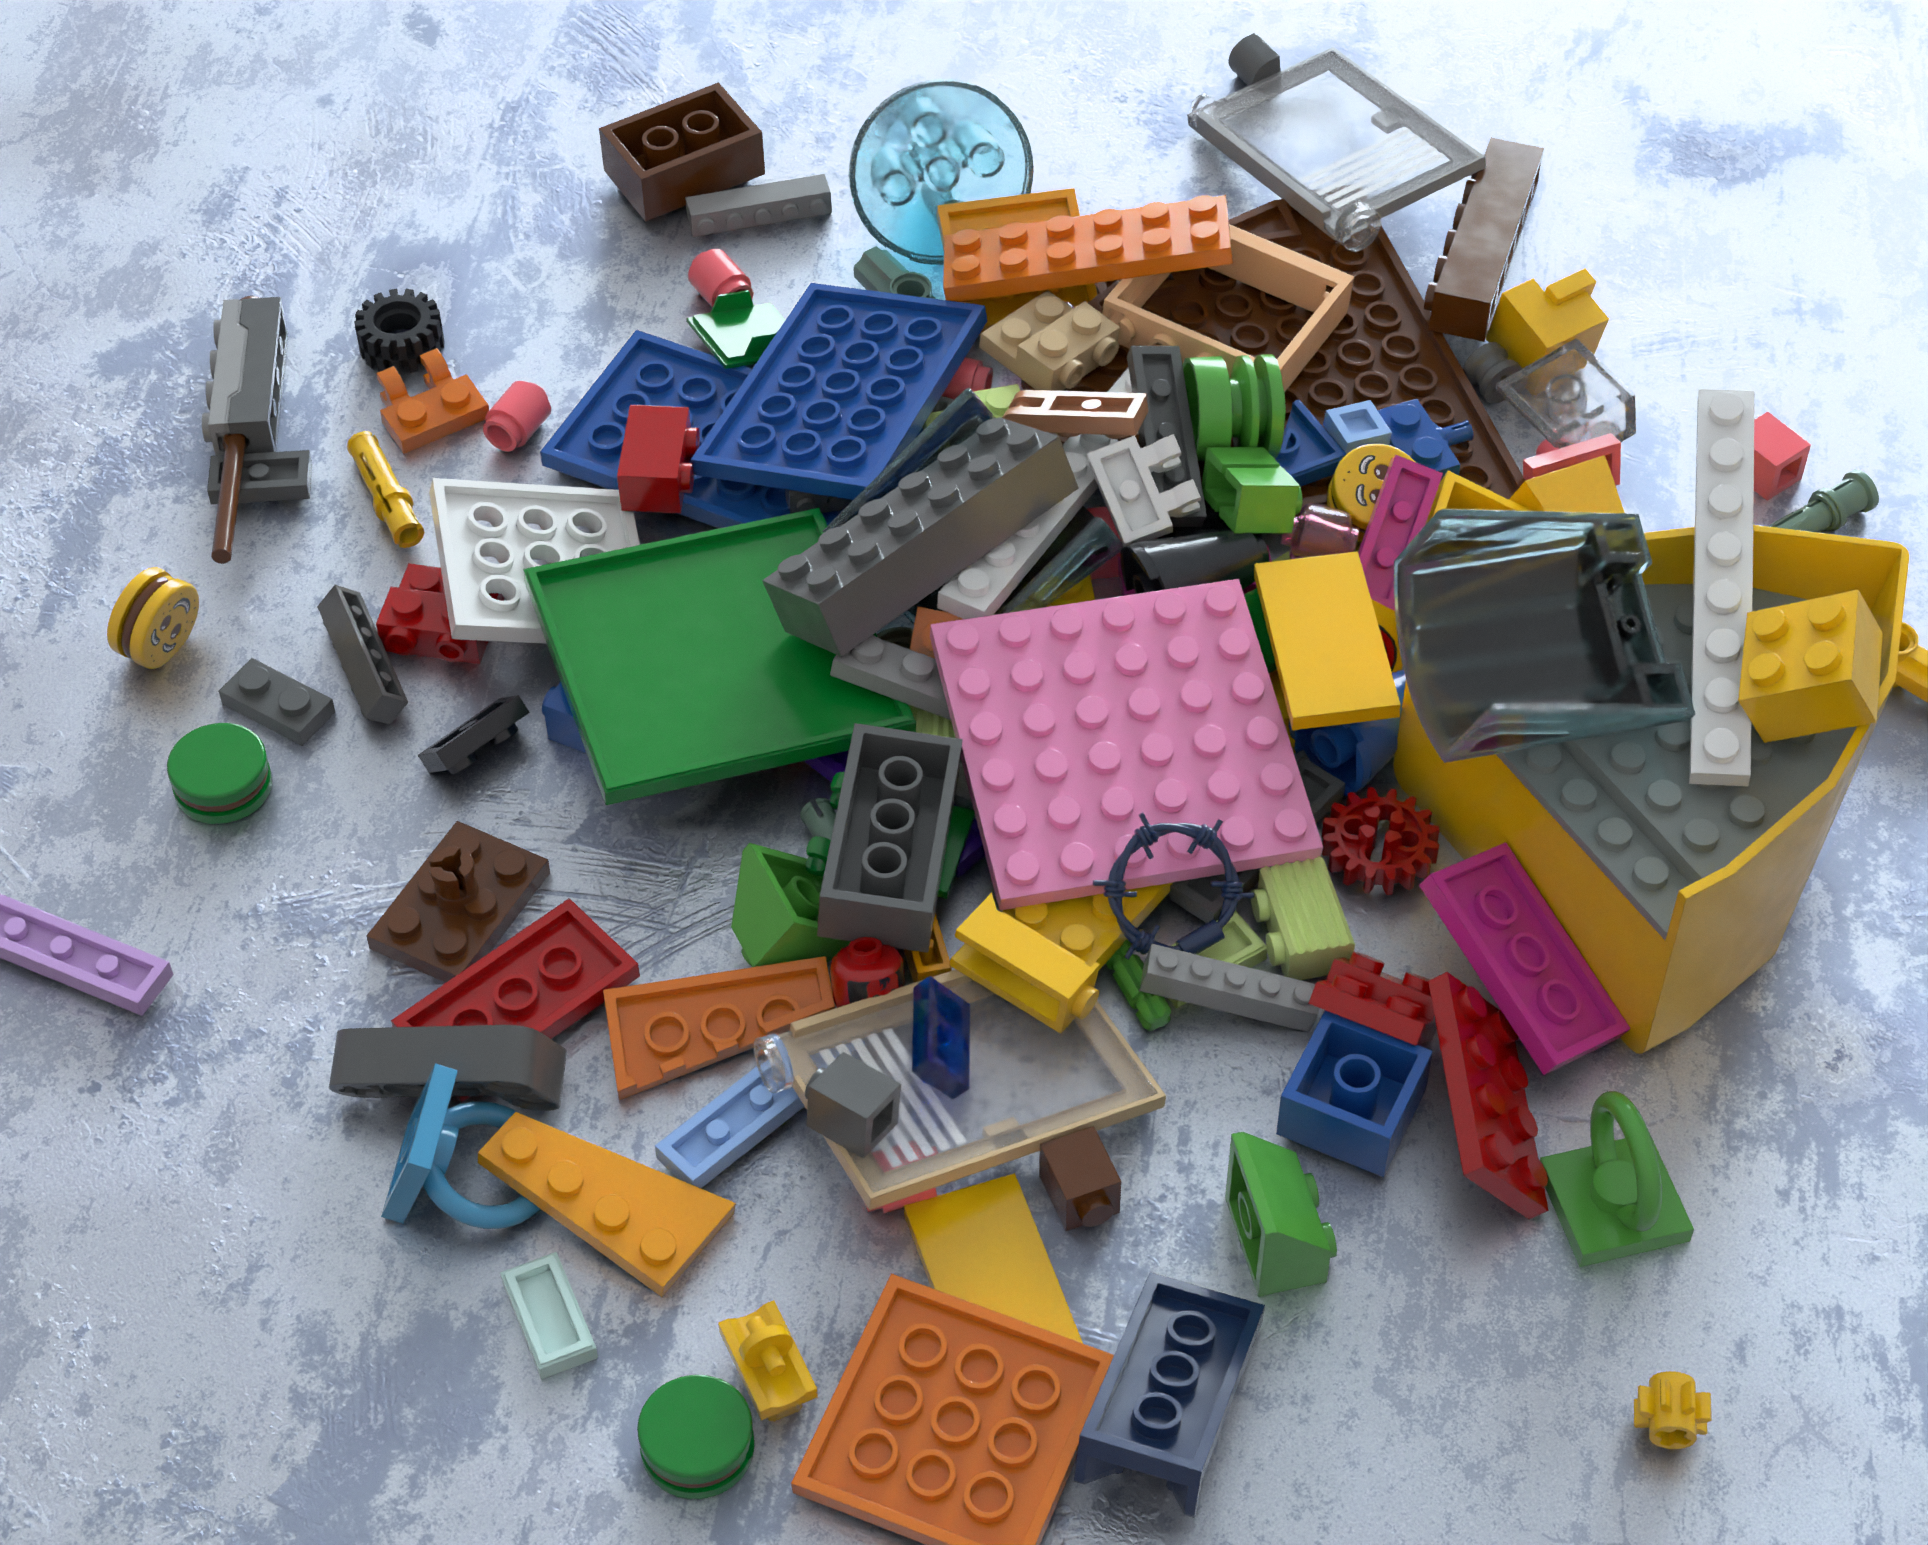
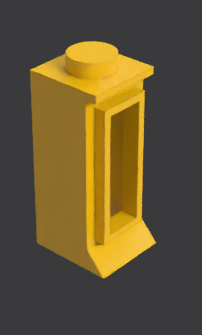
[950,892,1100,1034]

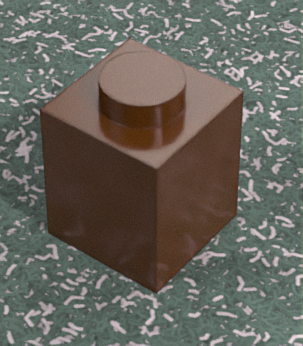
[1039,1126,1122,1231]

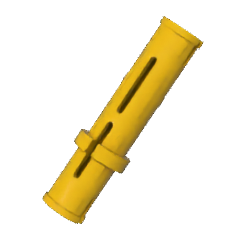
[347,431,425,548]

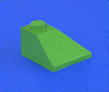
[731,843,851,967]

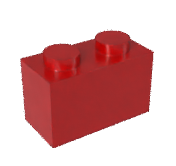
[617,405,700,513]

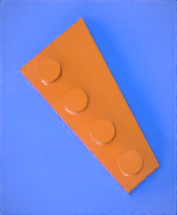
[603,956,835,1101]

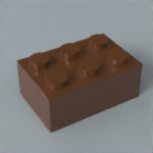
[599,82,765,222]

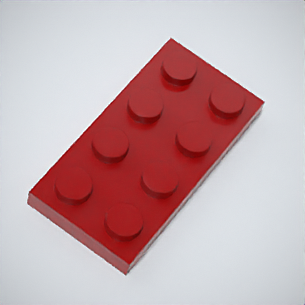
[391,898,640,1102]
[1428,972,1549,1220]

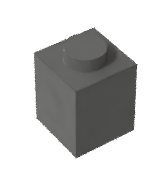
[805,1052,901,1159]

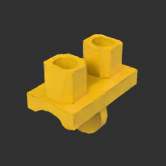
[718,1300,818,1422]

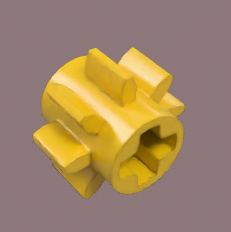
[1634,1371,1712,1449]

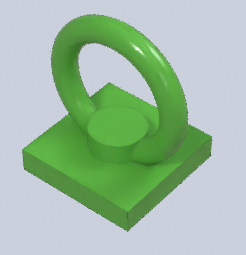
[1540,1091,1694,1267]

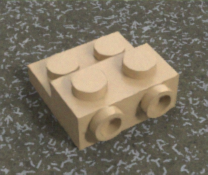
[979,290,1120,391]

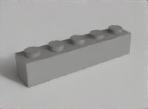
[685,173,832,238]
[1139,944,1319,1032]

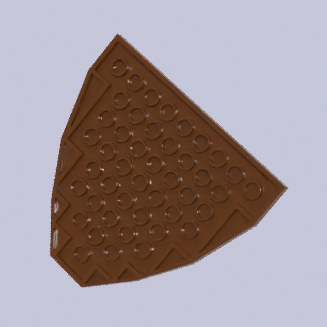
[1021,188,1525,526]

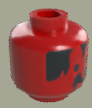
[830,937,905,1020]

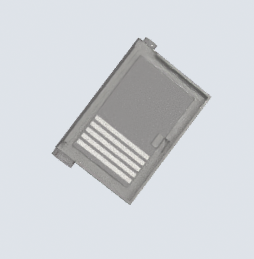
[1187,47,1486,251]

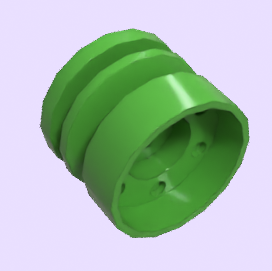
[1182,354,1286,461]

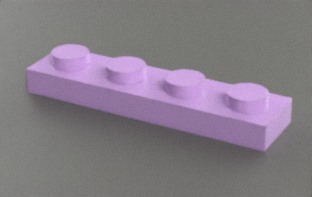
[0,894,174,1016]

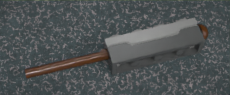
[202,295,288,564]

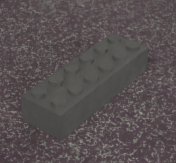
[762,417,1079,657]

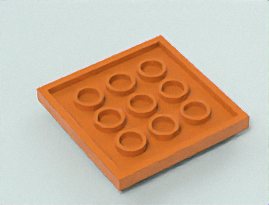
[791,1273,1114,1545]

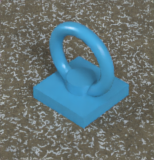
[381,1063,540,1229]

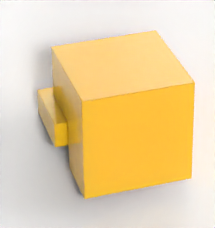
[1486,268,1609,394]

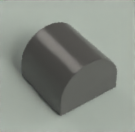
[1228,32,1281,86]

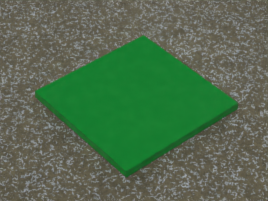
[523,508,916,805]

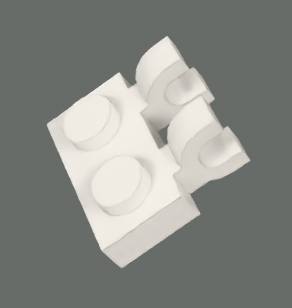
[1087,434,1201,547]

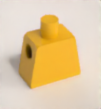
[1509,455,1628,556]

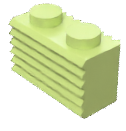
[1251,856,1355,980]

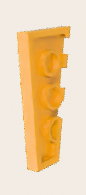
[478,1112,736,1297]

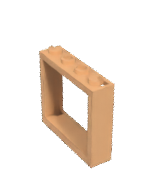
[1102,224,1354,392]

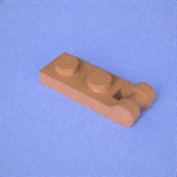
[1002,390,1148,439]

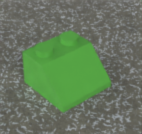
[1225,1132,1337,1297]

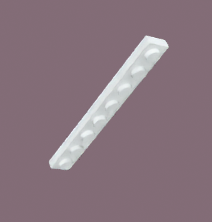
[937,368,1139,619]
[1689,389,1755,787]

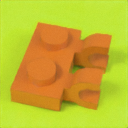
[376,348,489,454]

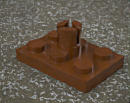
[366,821,550,983]

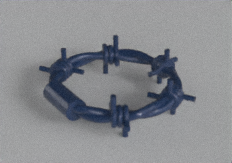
[1093,812,1254,960]

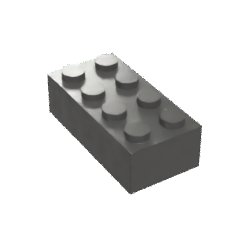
[817,723,963,953]

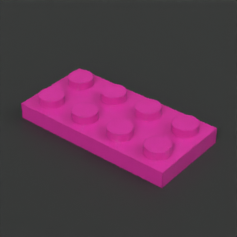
[1419,842,1631,1075]

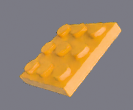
[936,188,1097,335]

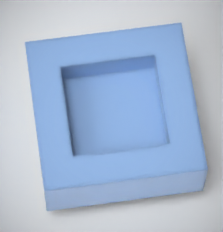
[1323,400,1392,454]

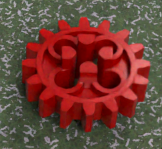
[1321,787,1440,895]

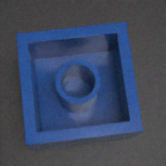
[1276,1010,1433,1177]

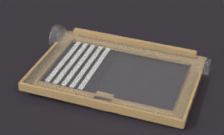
[754,970,1166,1210]

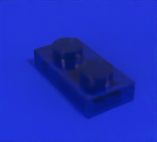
[912,976,970,1100]

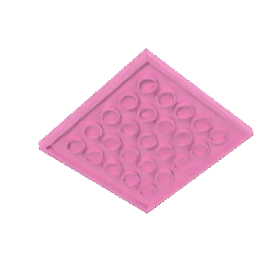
[930,579,1323,911]

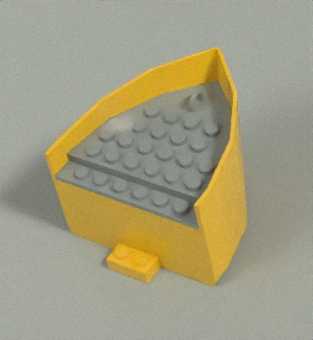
[1394,525,1909,1054]

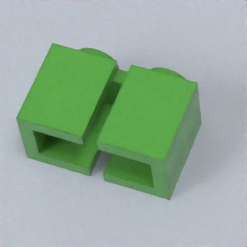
[1202,447,1302,533]

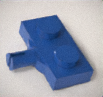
[1377,399,1474,482]

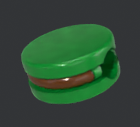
[167,723,272,824]
[637,1374,755,1499]

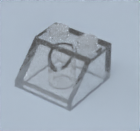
[1496,338,1636,449]

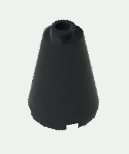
[1120,530,1269,594]

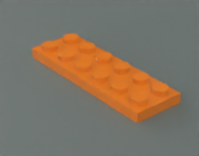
[943,195,1233,302]

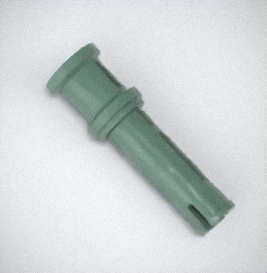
[1769,469,1879,532]

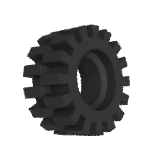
[354,289,445,375]

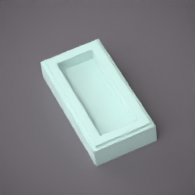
[500,1252,598,1380]

